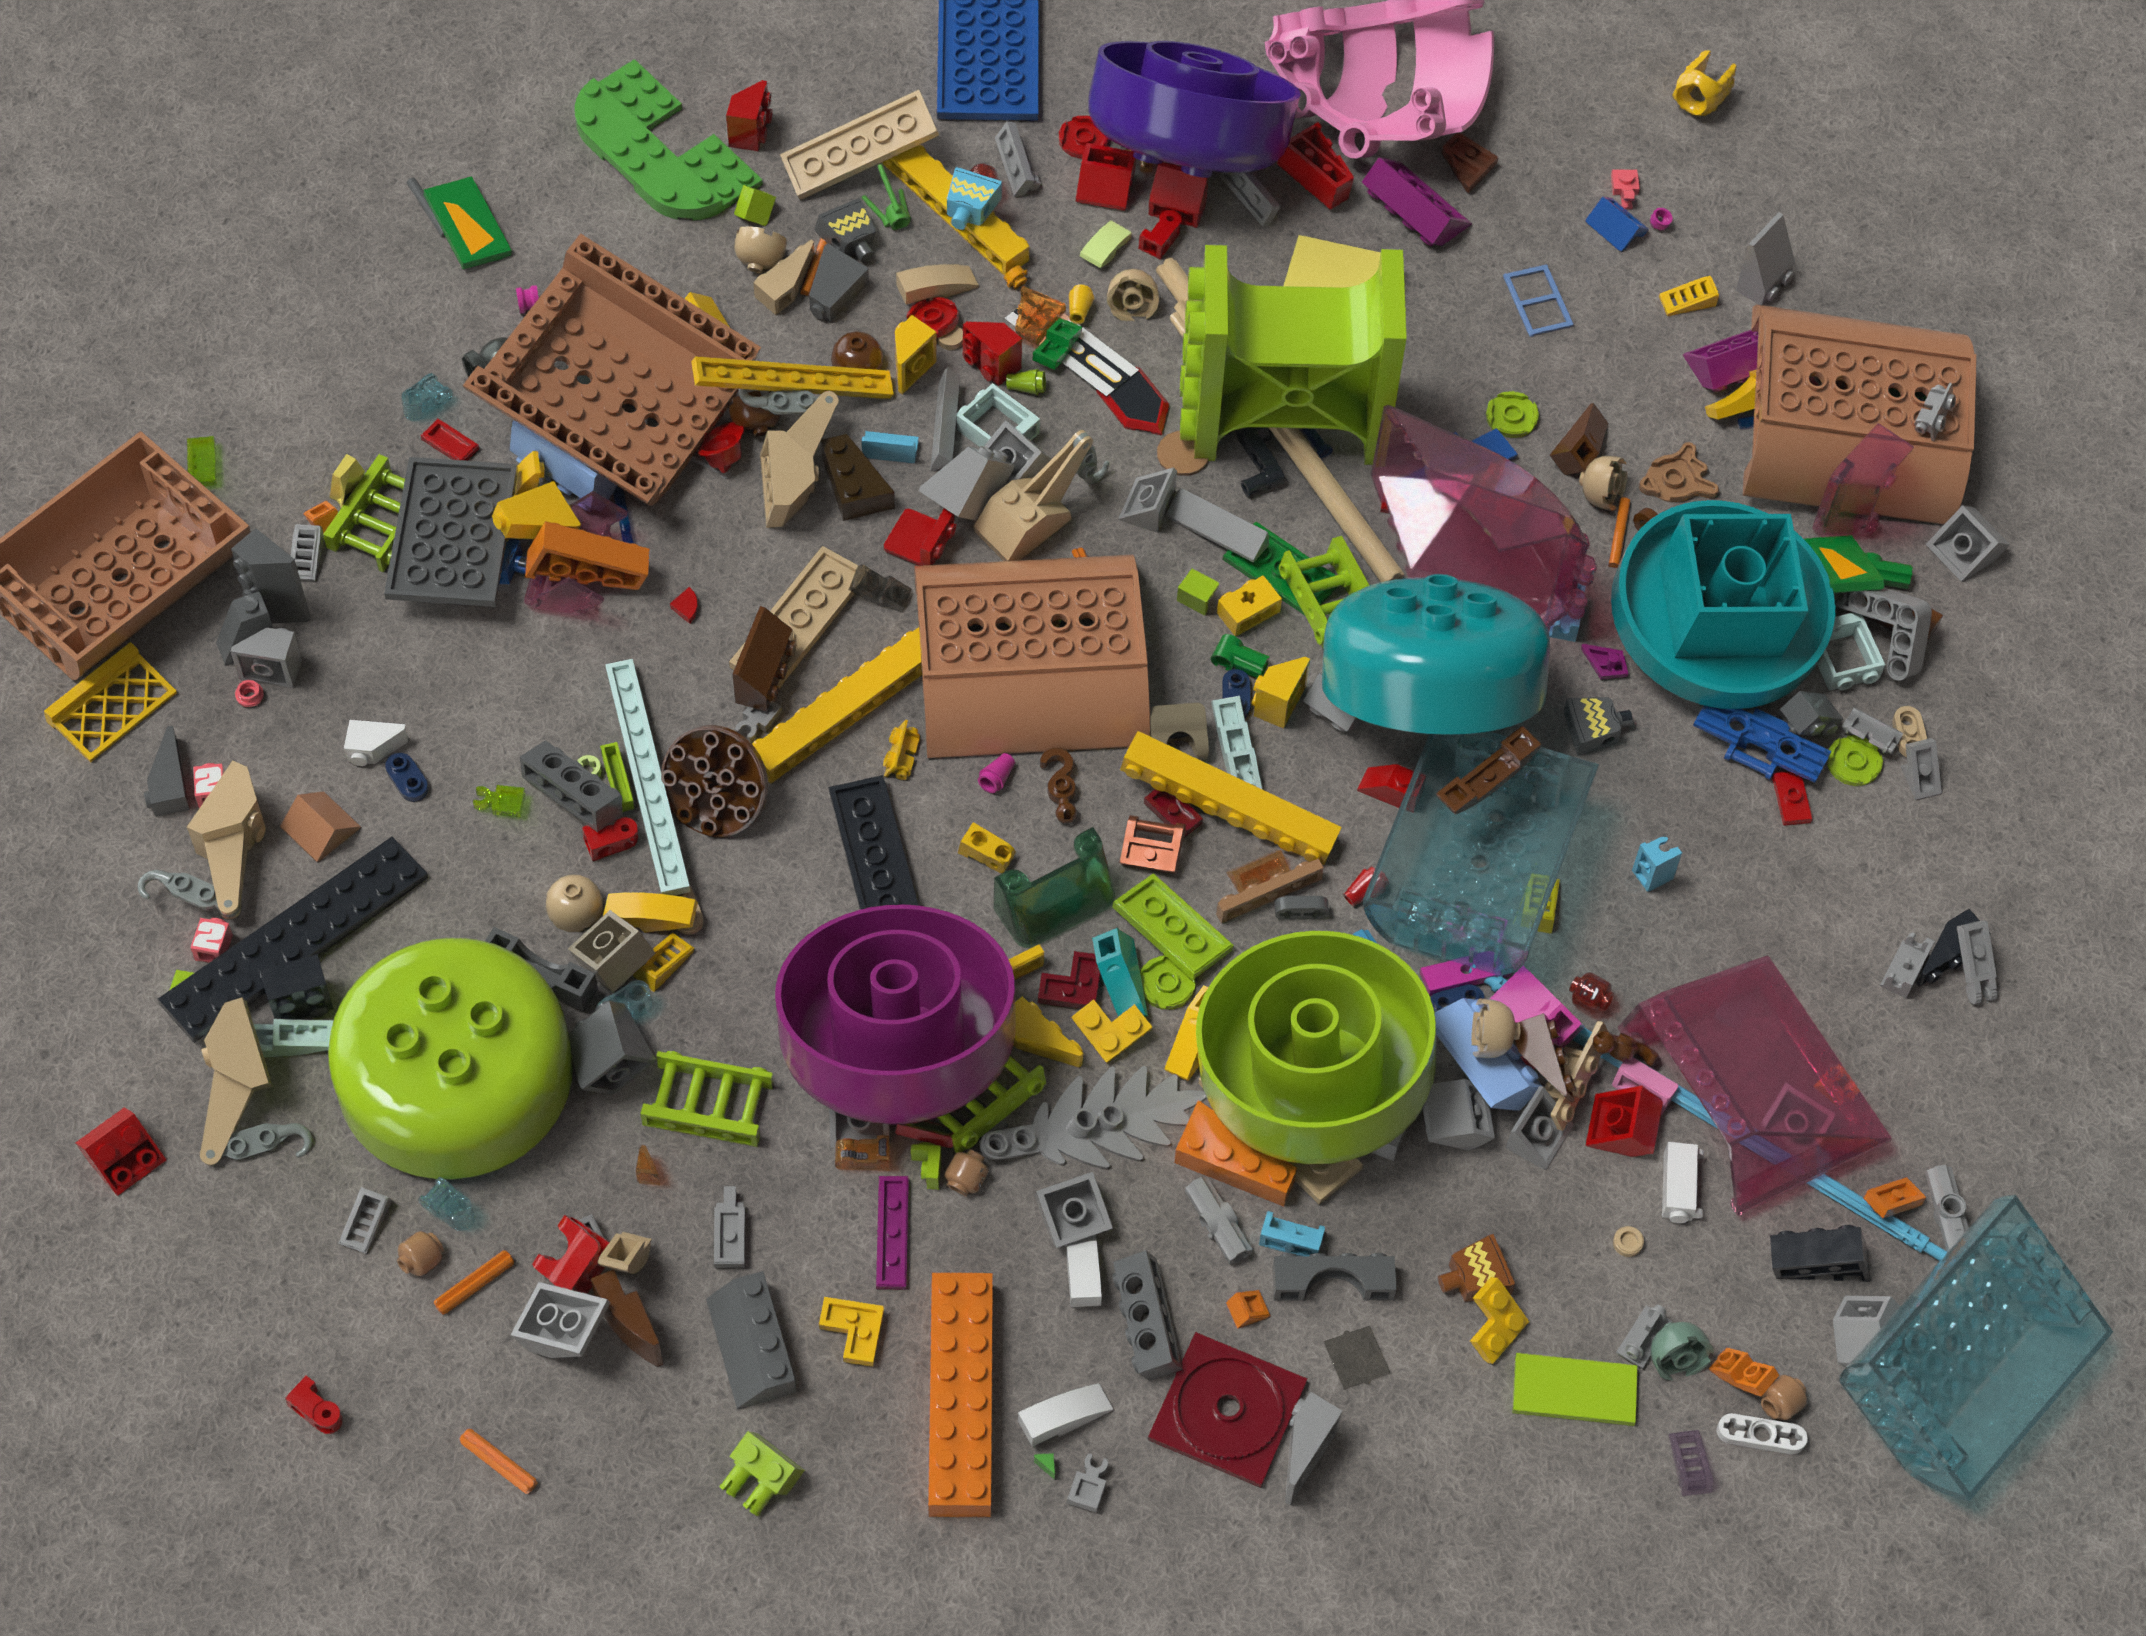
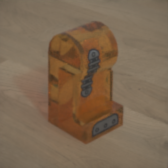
[835,1135,890,1171]

